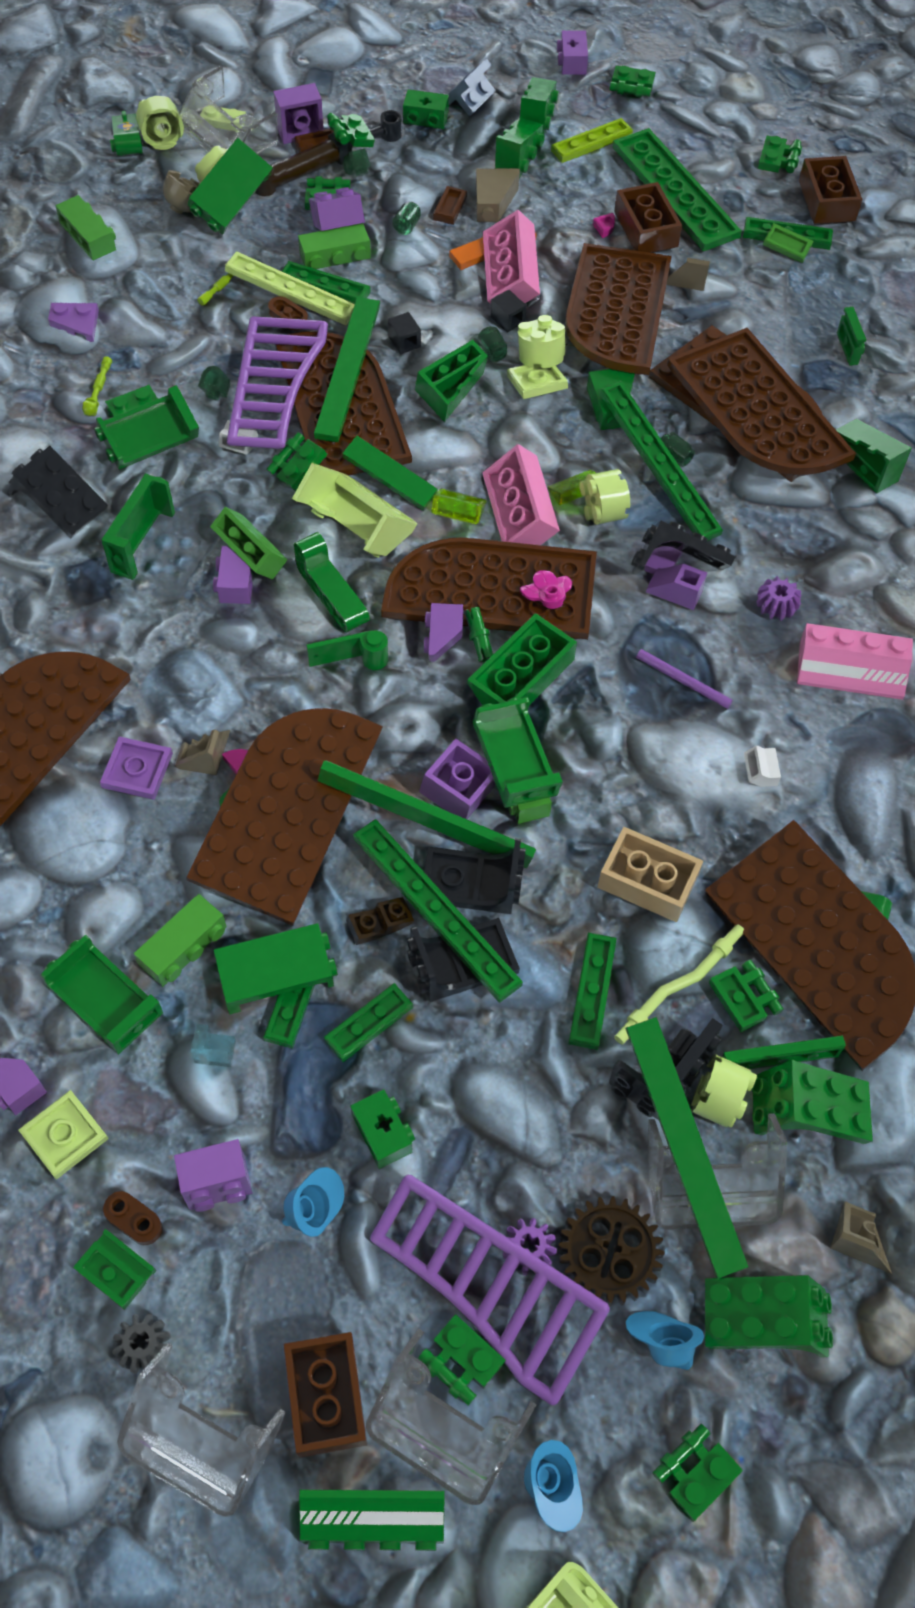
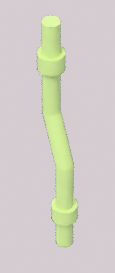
[614,924,744,1045]

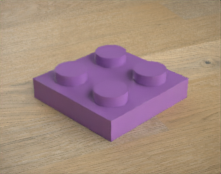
[100,736,173,800]

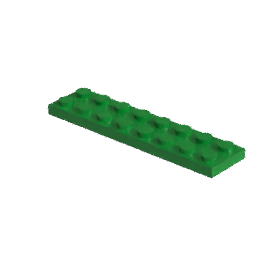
[612,128,742,252]

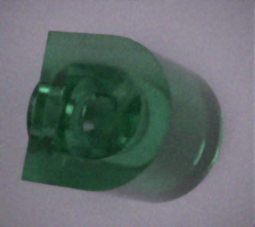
[343,149,371,177]
[198,366,230,400]

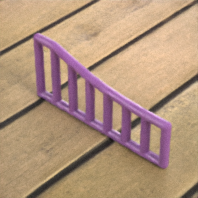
[227,316,328,449]
[370,1175,610,1405]

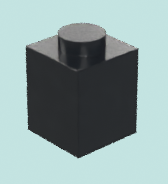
[490,290,527,332]
[388,312,421,354]

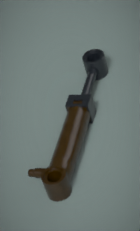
[256,110,401,196]

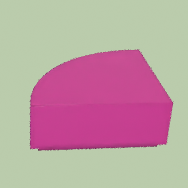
[593,213,615,238]
[222,749,248,774]

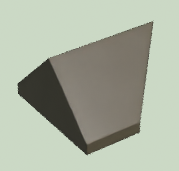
[667,257,710,291]
[175,729,230,775]
[830,1201,892,1274]

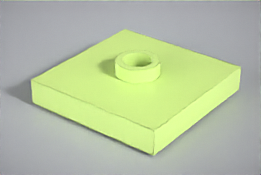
[507,364,568,399]
[18,1090,109,1180]

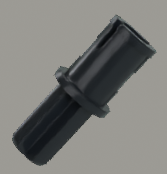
[668,1029,696,1067]

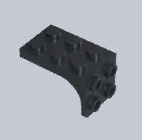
[8,446,108,539]
[631,520,736,574]
[424,838,526,914]
[407,918,520,1002]
[609,1018,723,1120]

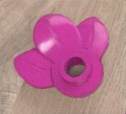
[520,570,572,609]

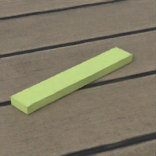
[225,251,355,326]

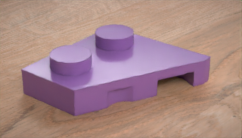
[48,302,99,342]

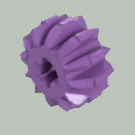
[757,576,801,621]
[502,1218,557,1276]

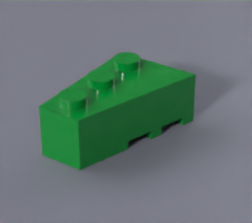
[520,77,559,134]
[495,117,545,179]
[415,339,488,423]
[836,418,912,493]

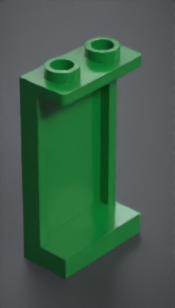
[187,137,273,235]
[94,385,199,470]
[101,473,175,580]
[473,698,563,808]
[214,923,338,1015]
[41,935,163,1055]

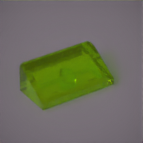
[547,470,596,506]
[431,488,487,524]

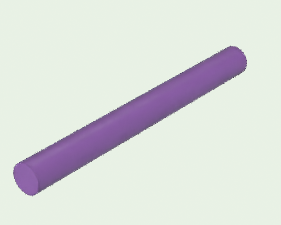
[636,649,733,709]

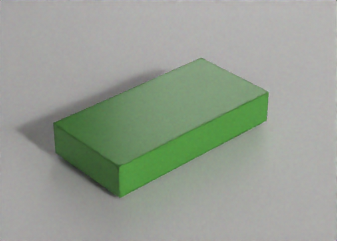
[763,223,813,263]

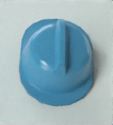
[281,1167,344,1237]
[625,1311,704,1370]
[524,1440,583,1533]

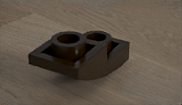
[346,897,414,945]

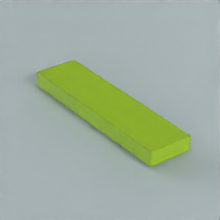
[551,118,633,163]

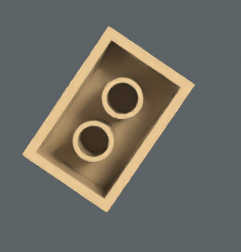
[597,827,703,923]

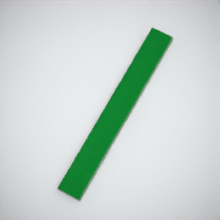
[314,297,380,442]
[599,381,723,541]
[318,760,536,869]
[353,819,523,1003]
[625,1017,748,1278]

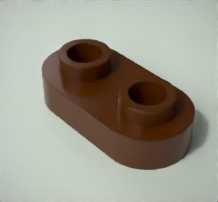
[268,296,308,331]
[103,1191,162,1245]

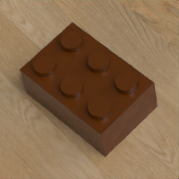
[799,156,862,224]
[614,182,682,253]
[284,1332,367,1458]

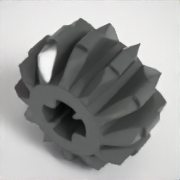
[113,1313,171,1374]

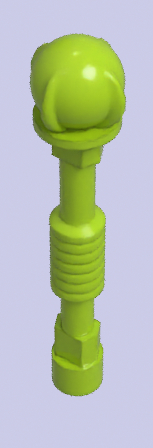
[197,273,234,306]
[82,356,112,416]

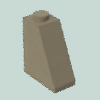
[476,168,520,222]

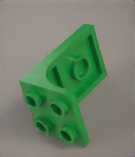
[752,1060,873,1144]
[705,1275,833,1357]

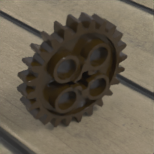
[558,1196,665,1306]

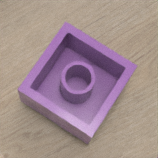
[273,83,324,144]
[309,187,365,231]
[419,739,496,819]
[174,1139,253,1212]

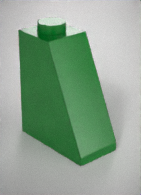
[587,369,635,430]

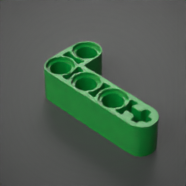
[294,532,370,633]

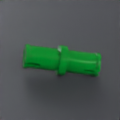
[463,607,493,663]

